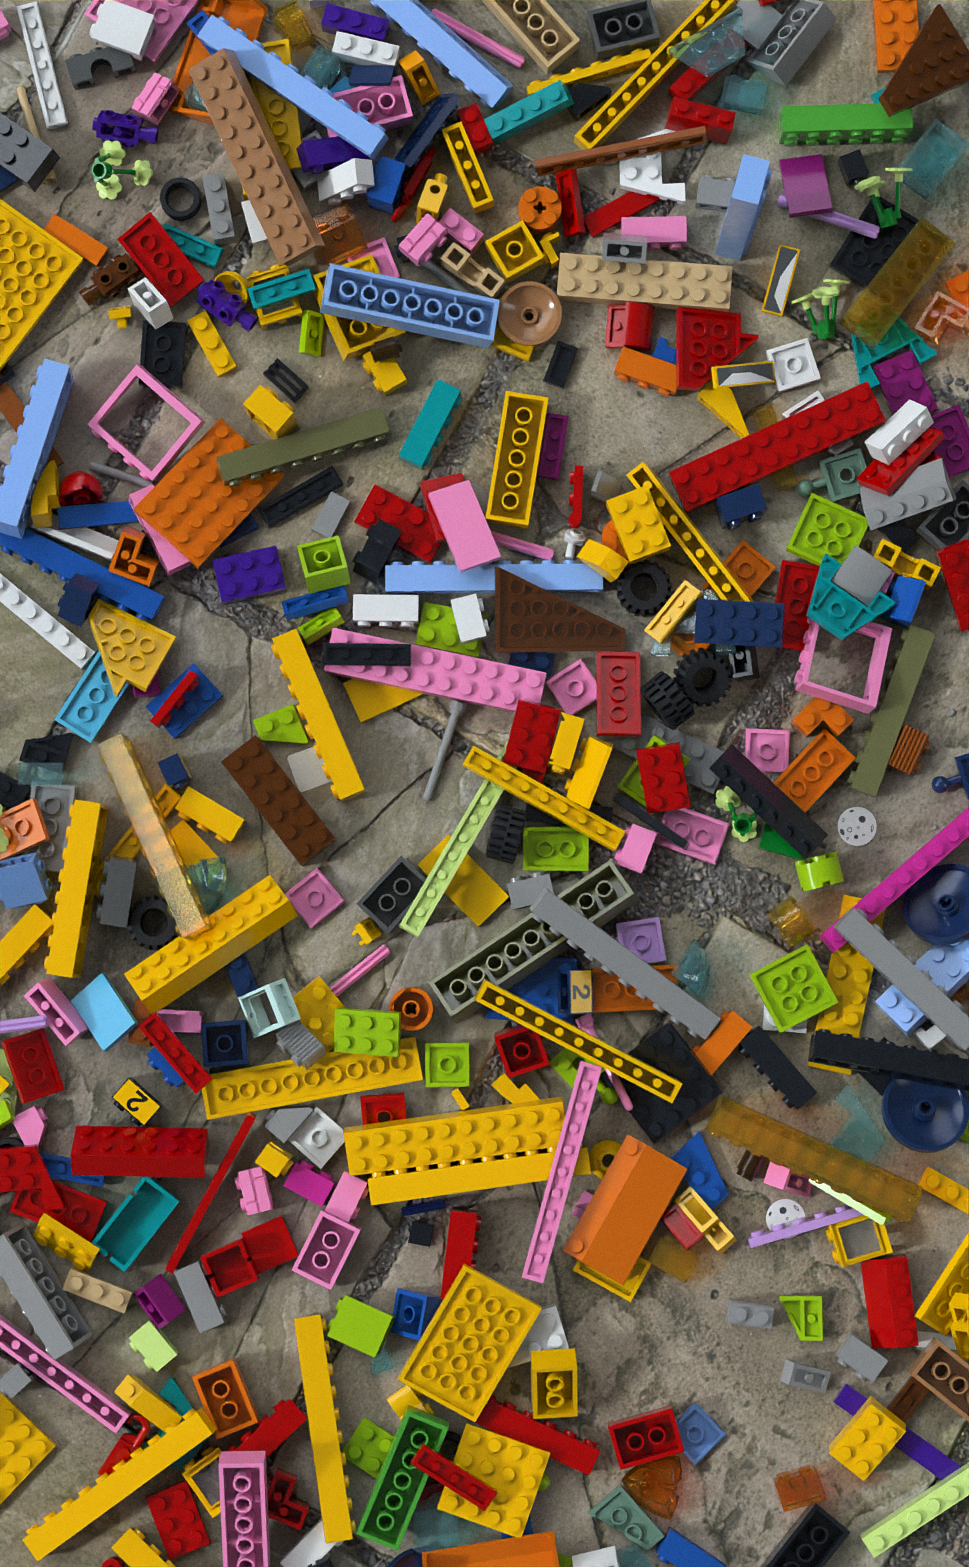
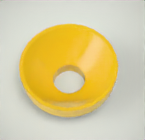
[214,271,250,304]
[589,1140,621,1179]

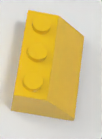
[564,734,614,809]

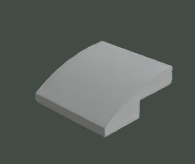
[722,0,784,51]
[831,545,892,607]

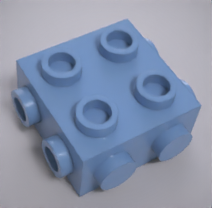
[0,852,52,909]

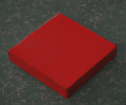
[241,1215,299,1274]

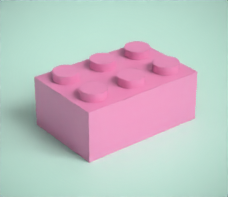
[292,1209,362,1290]

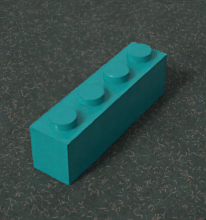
[484,80,574,143]
[398,379,463,470]

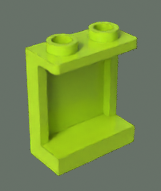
[327,1295,396,1358]

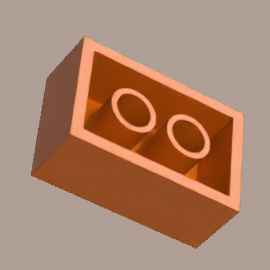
[192,1357,260,1439]

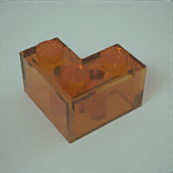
[914,291,969,345]

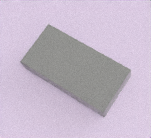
[311,491,350,538]

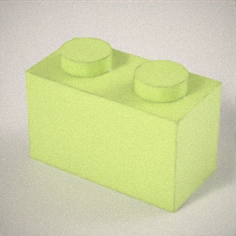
[129,1319,179,1372]

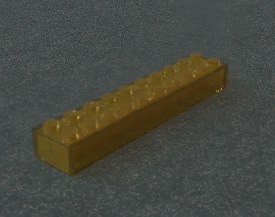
[705,1095,922,1222]

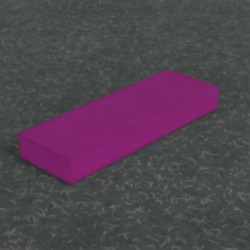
[537,413,569,480]

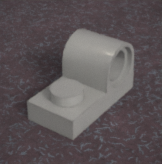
[780,1359,831,1393]

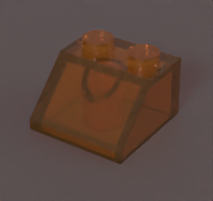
[313,203,368,266]
[772,1465,827,1512]

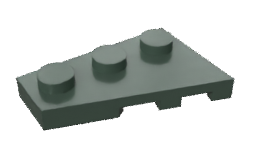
[587,1484,665,1550]

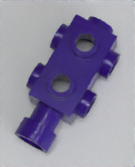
[92,110,159,147]
[196,279,258,332]

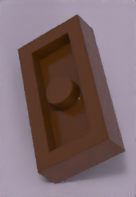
[887,1375,930,1423]

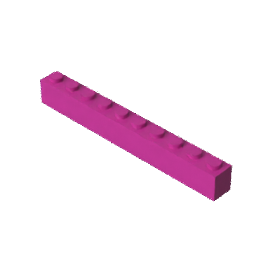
[818,807,969,953]

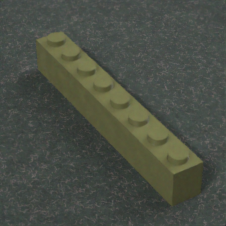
[216,407,390,487]
[847,624,936,798]

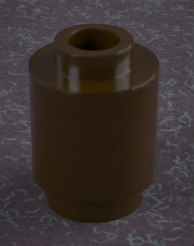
[369,337,403,363]
[736,1147,766,1182]

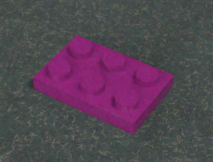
[872,350,938,415]

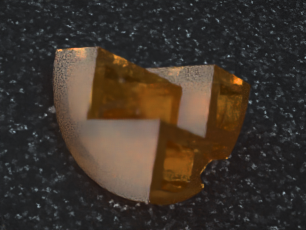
[622,1456,682,1520]

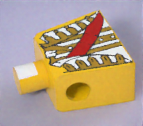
[416,173,448,224]

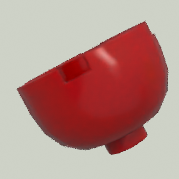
[59,470,103,506]

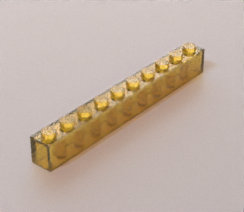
[98,733,213,940]

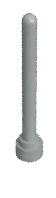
[423,700,467,802]

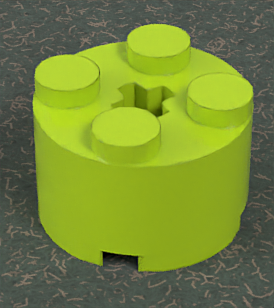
[795,851,844,892]

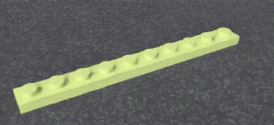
[399,741,517,938]

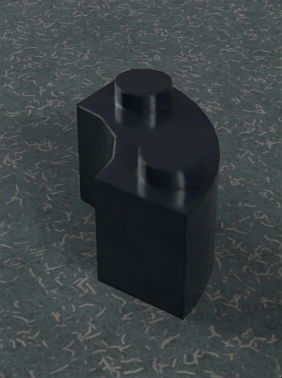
[352,518,402,583]

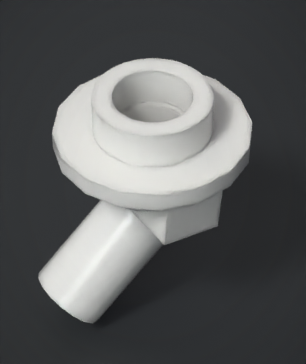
[564,528,586,560]

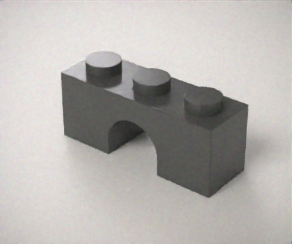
[65,46,136,91]

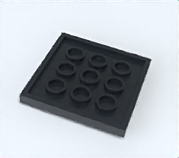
[829,196,948,311]
[600,1021,724,1144]

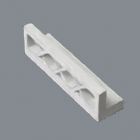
[31,514,118,561]

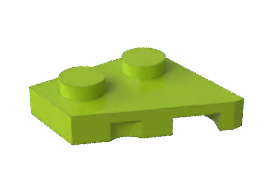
[253,704,309,744]
[779,1295,823,1341]

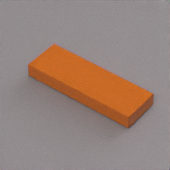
[44,214,109,267]

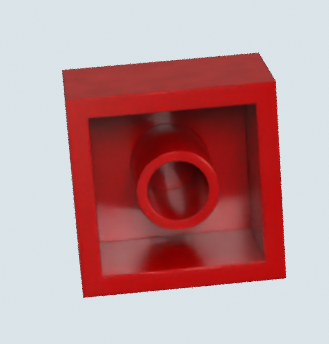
[494,1024,551,1078]

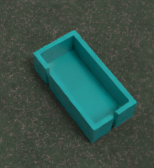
[92,1177,182,1272]

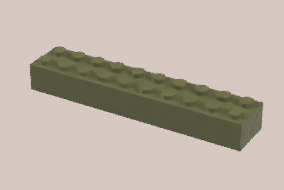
[428,860,638,1024]

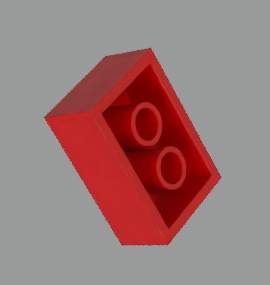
[608,1405,685,1470]

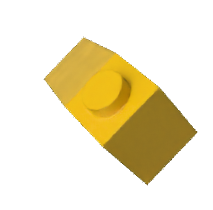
[697,380,749,439]
[114,1374,183,1433]

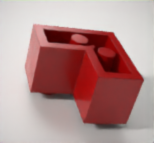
[268,1468,310,1530]

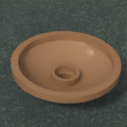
[497,281,562,346]

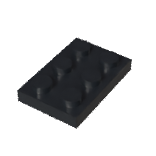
[138,320,187,388]

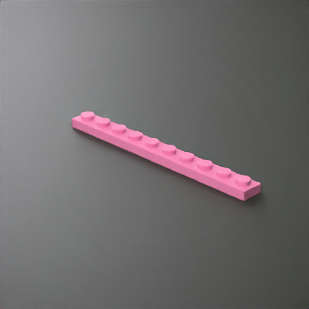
[522,1061,602,1283]

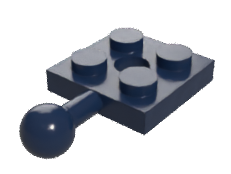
[931,753,969,799]

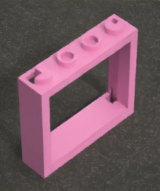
[88,364,206,481]
[794,617,892,714]

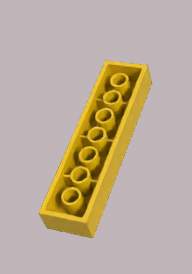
[271,629,366,803]
[44,800,109,979]
[124,875,298,1015]

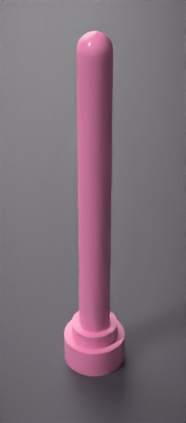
[575,1013,633,1111]

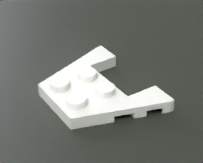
[619,129,685,205]

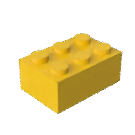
[243,385,298,439]
[606,485,671,565]
[530,1348,578,1419]
[829,1396,906,1481]

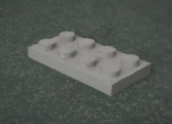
[23,781,76,872]

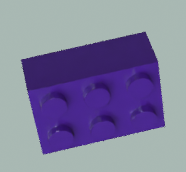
[212,546,287,605]

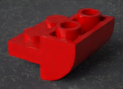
[605,302,654,351]

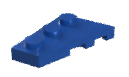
[670,1131,729,1209]

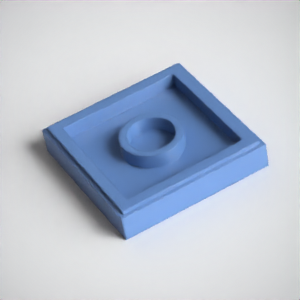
[676,1402,726,1465]

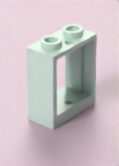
[238,978,301,1038]

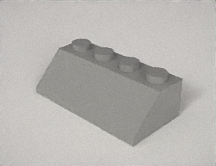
[746,0,837,86]
[860,458,957,530]

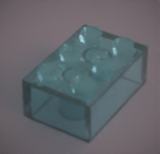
[893,118,969,201]

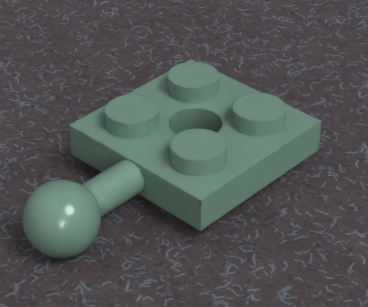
[796,448,867,502]

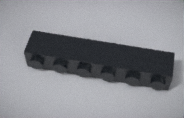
[709,744,828,859]

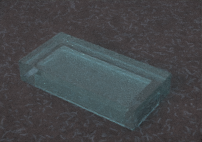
[18,763,63,785]

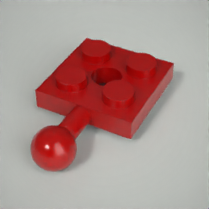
[360,1092,407,1125]

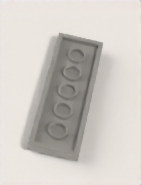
[596,714,724,795]

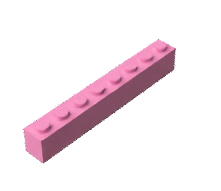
[0,1314,132,1433]

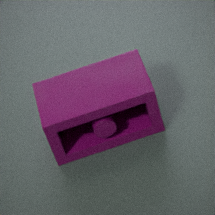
[133,1274,186,1330]

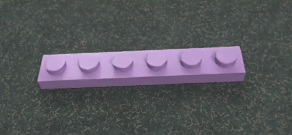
[747,1198,876,1248]

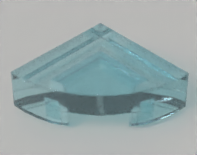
[371,1346,393,1375]

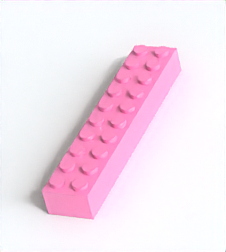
[324,628,546,713]

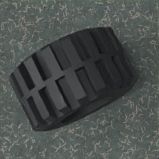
[616,560,672,617]
[673,648,732,707]
[640,671,695,730]
[486,805,527,864]
[127,895,184,950]

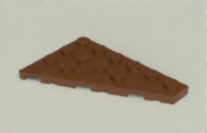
[878,4,969,117]
[494,567,625,653]

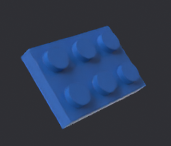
[145,663,223,739]

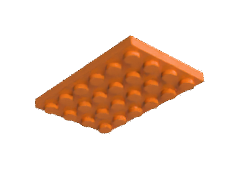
[133,418,285,569]

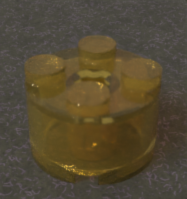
[767,896,816,947]

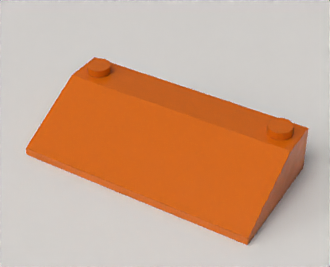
[168,0,268,125]
[562,1134,688,1286]
[422,1531,560,1567]

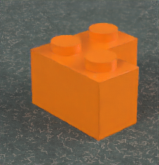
[108,526,160,586]
[790,697,854,737]

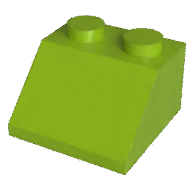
[297,535,351,594]

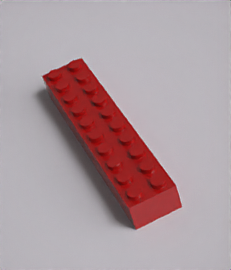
[669,381,886,514]

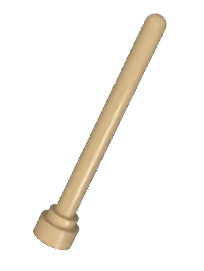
[17,86,57,185]

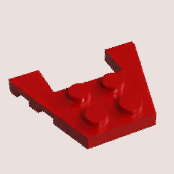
[0,1144,65,1211]

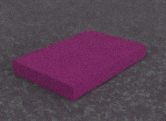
[779,154,833,218]
[930,404,969,478]

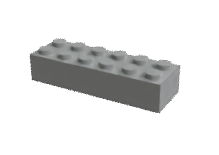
[0,1222,93,1360]

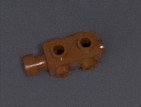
[79,253,140,306]

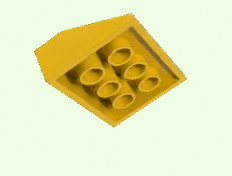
[312,254,406,361]

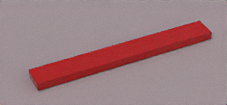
[165,1112,256,1274]

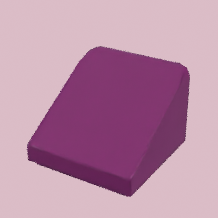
[133,674,161,698]

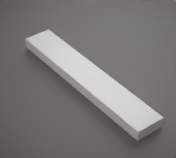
[16,1,68,130]

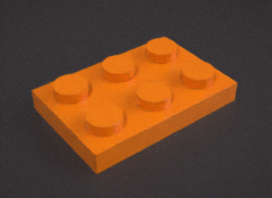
[0,798,50,860]

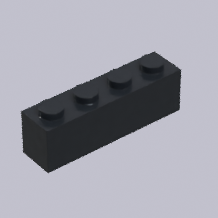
[738,1026,817,1110]

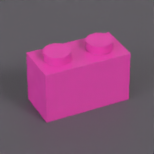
[283,1160,335,1207]

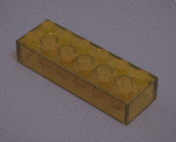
[839,217,956,350]

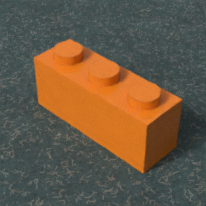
[614,347,677,397]
[692,1010,752,1075]

